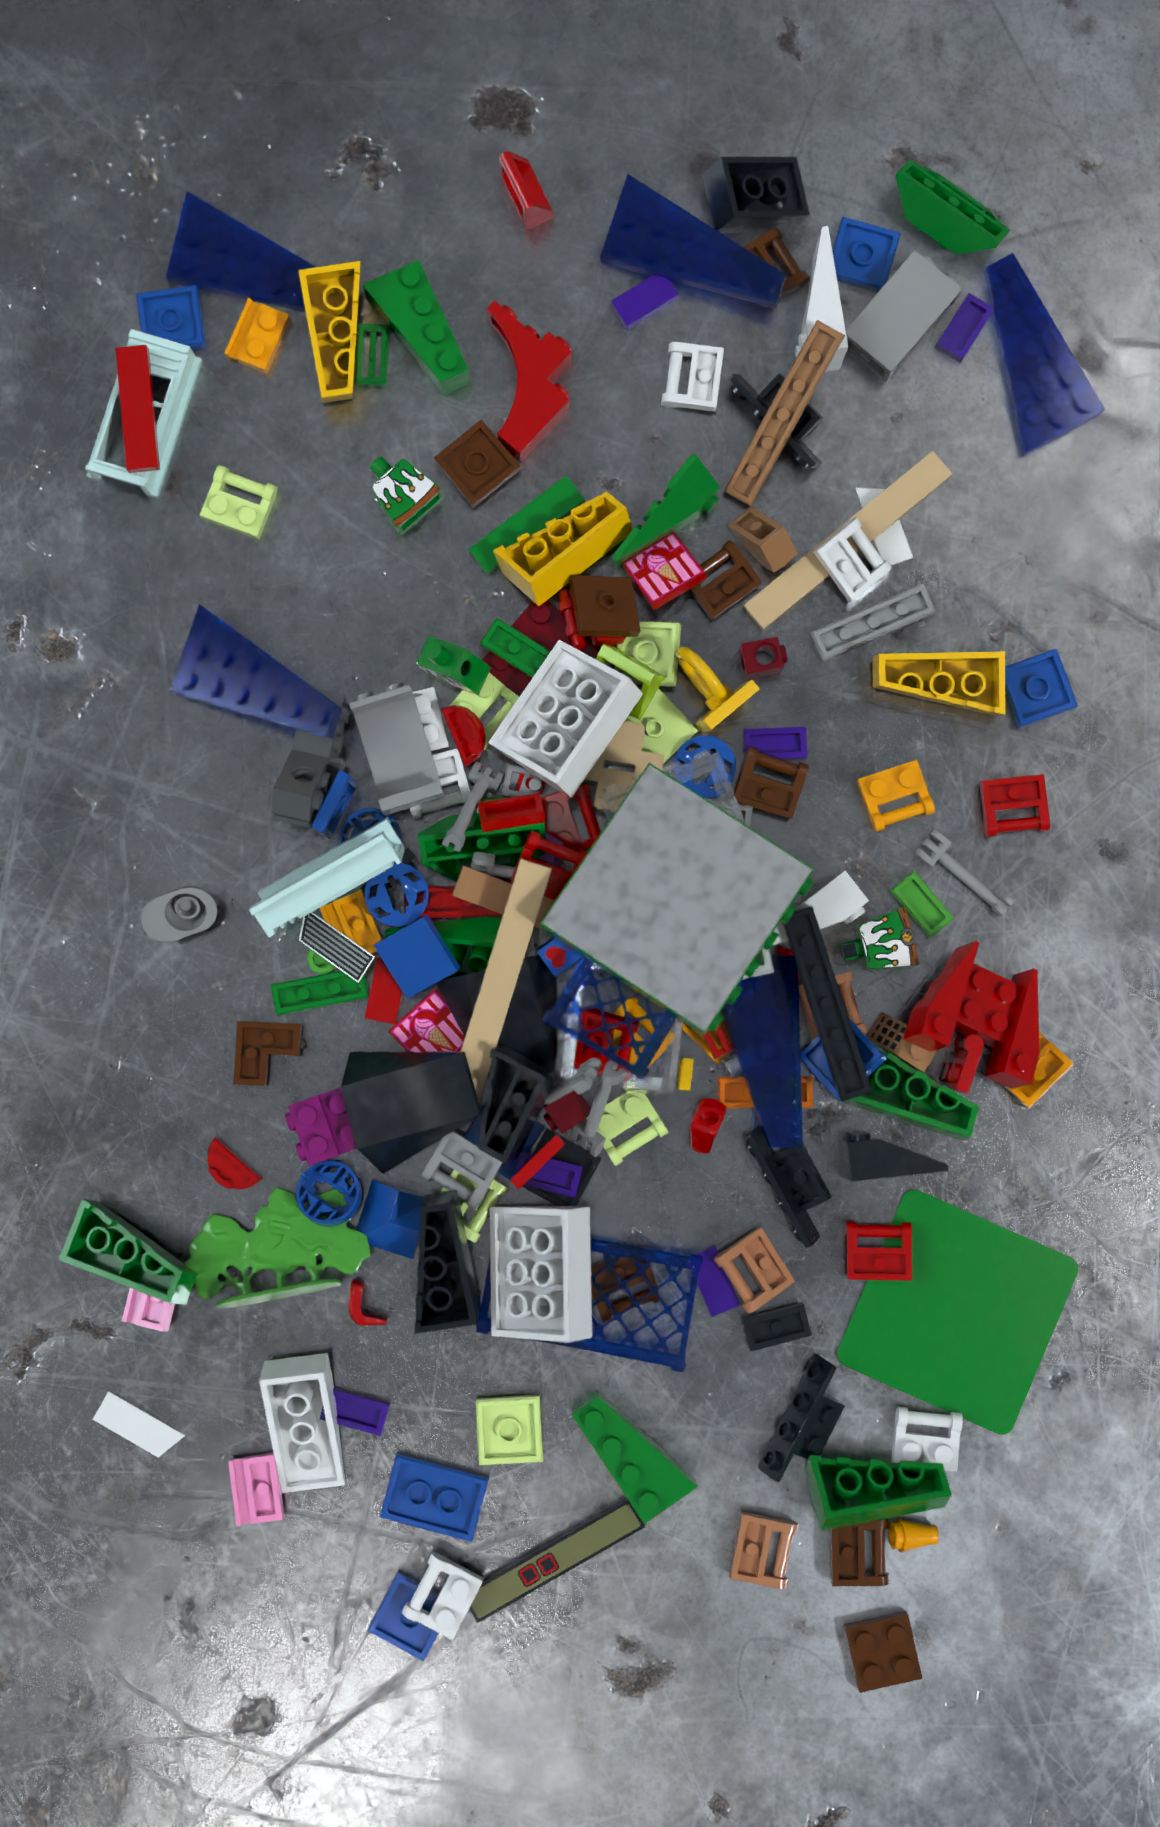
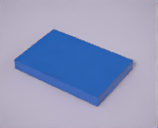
[380,1452,489,1542]

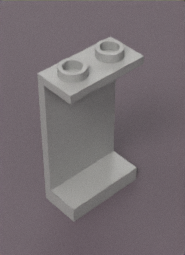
[846,250,962,382]
[349,683,445,815]

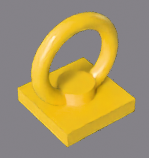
[676,646,760,733]

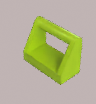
[596,644,665,720]

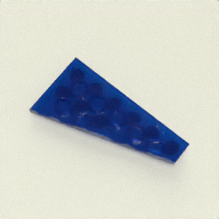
[600,174,786,308]
[166,191,316,312]
[984,253,1105,457]
[169,604,343,739]
[721,955,803,1148]

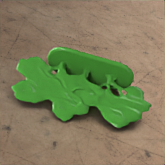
[184,1187,371,1308]

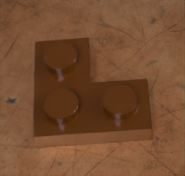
[233,1021,302,1086]

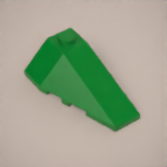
[611,453,720,569]
[385,916,502,977]

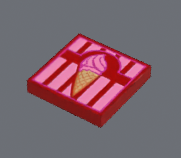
[621,531,707,610]
[388,989,465,1052]

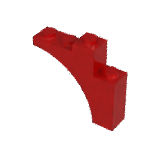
[486,300,572,463]

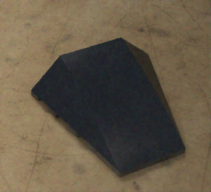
[436,954,557,1080]
[340,1051,482,1174]

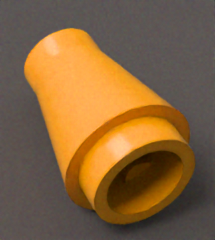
[888,1519,939,1552]

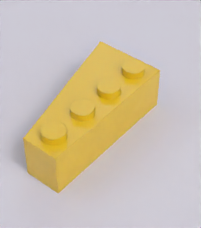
[298,261,361,403]
[493,492,633,606]
[873,651,1005,716]

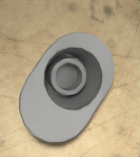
[141,885,218,942]

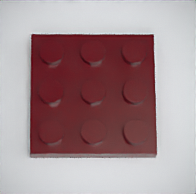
[482,600,602,697]

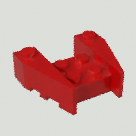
[903,941,1040,1089]

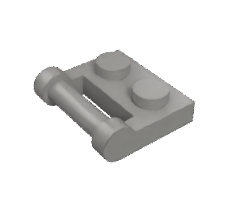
[421,1131,503,1210]

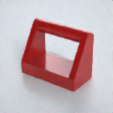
[499,151,554,231]

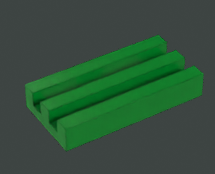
[355,323,389,388]

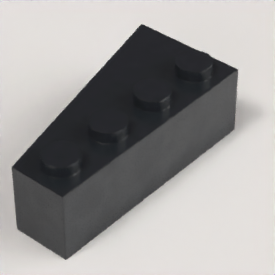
[414,1190,481,1334]

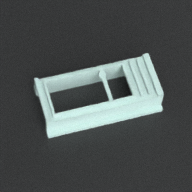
[85,329,203,498]
[249,817,405,937]

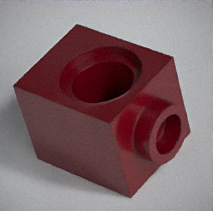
[738,637,787,680]
[543,1091,591,1134]

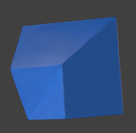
[356,1179,425,1259]

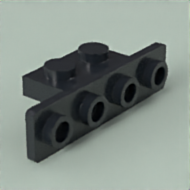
[728,373,823,468]
[746,1126,832,1248]
[758,1354,845,1482]

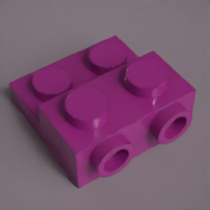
[285,1087,357,1166]

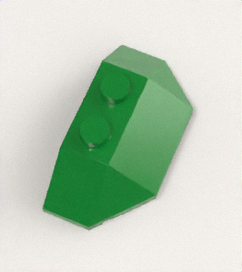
[895,159,1010,254]
[418,813,546,882]

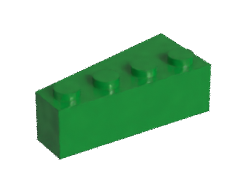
[362,260,471,395]
[842,1043,979,1141]
[59,1198,197,1305]
[572,1390,698,1524]
[804,1455,952,1531]

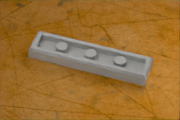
[809,583,936,662]

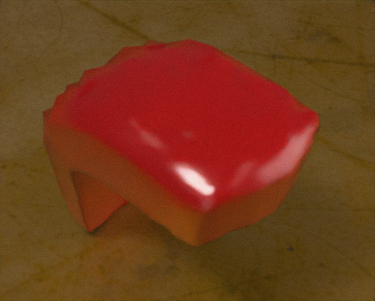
[689,1098,727,1154]
[347,1279,387,1326]

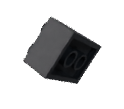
[702,157,810,233]
[838,1131,949,1181]

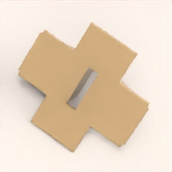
[584,721,664,812]

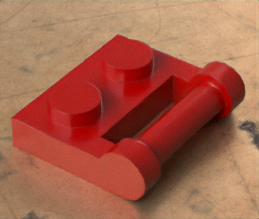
[979,774,1050,837]
[541,782,601,852]
[510,830,588,900]
[574,1006,640,1082]
[942,1034,984,1093]
[846,1221,912,1281]

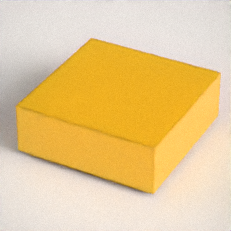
[676,1058,694,1091]

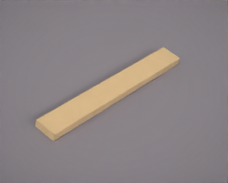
[743,451,953,631]
[460,858,552,1101]

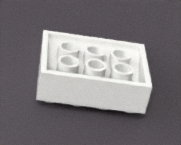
[488,640,643,798]
[490,1206,592,1343]

